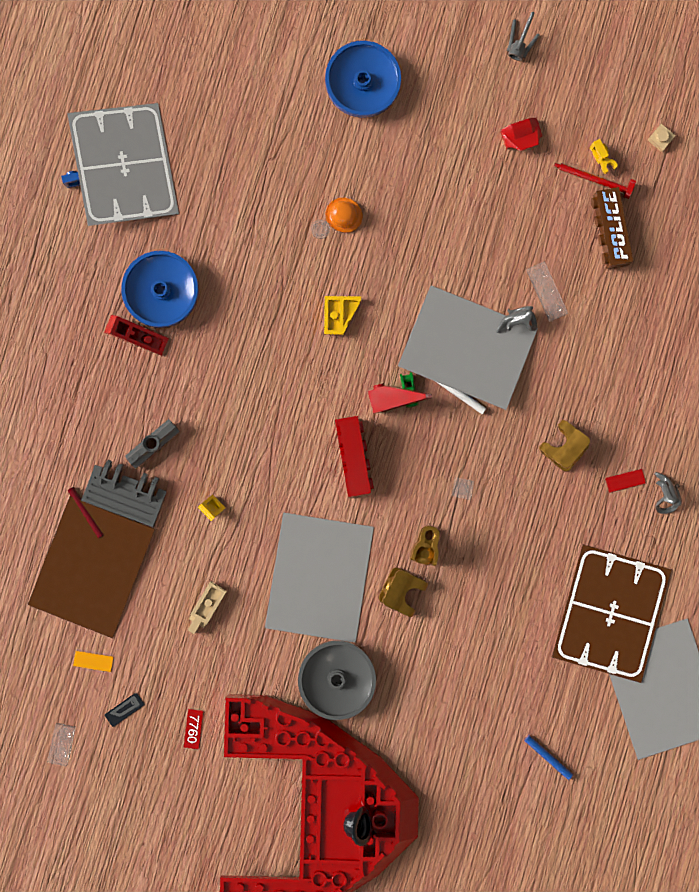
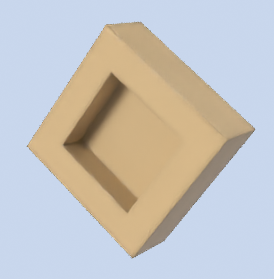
[648,124,676,152]

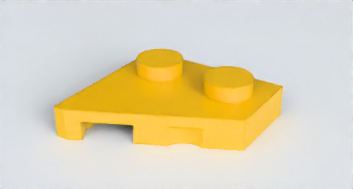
[324,296,361,335]

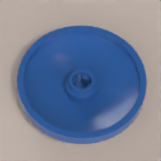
[325,41,401,118]
[121,251,199,328]

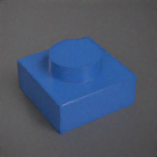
[61,171,80,188]

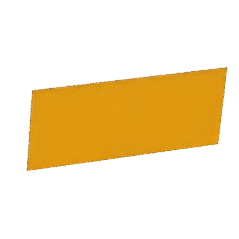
[73,651,113,672]

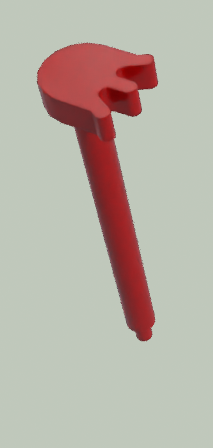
[554,163,636,199]

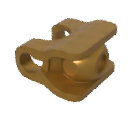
[539,420,590,472]
[409,525,440,566]
[378,567,429,617]

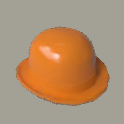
[325,197,363,233]

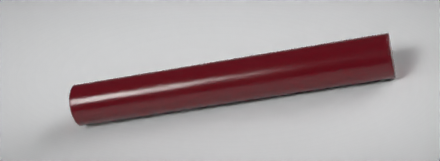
[67,487,103,538]

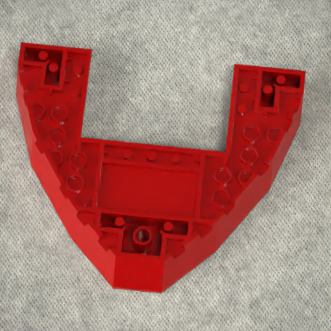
[220,694,419,892]

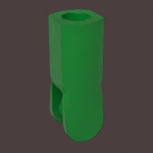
[400,372,419,408]

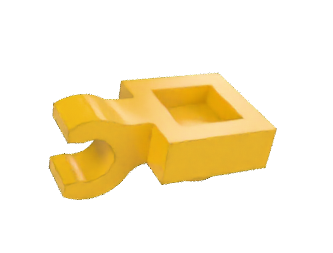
[590,139,617,174]

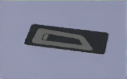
[105,693,144,727]

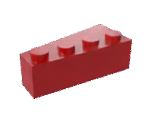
[335,416,374,497]

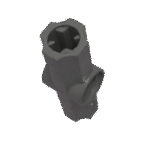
[125,419,180,469]

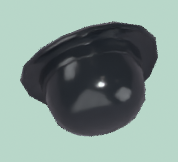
[344,806,373,846]

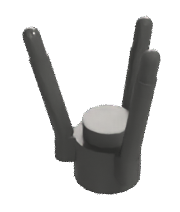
[506,12,540,61]

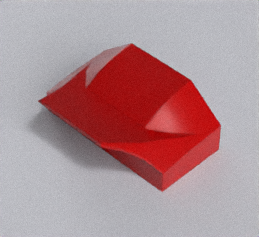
[500,117,543,151]

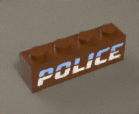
[591,187,633,269]

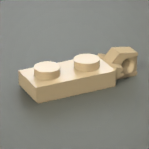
[188,581,227,634]

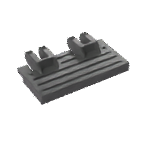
[81,460,167,527]

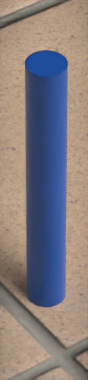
[524,735,573,780]

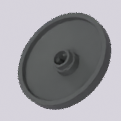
[298,641,376,720]

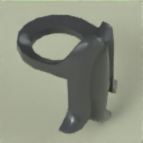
[496,306,537,333]
[654,472,682,514]

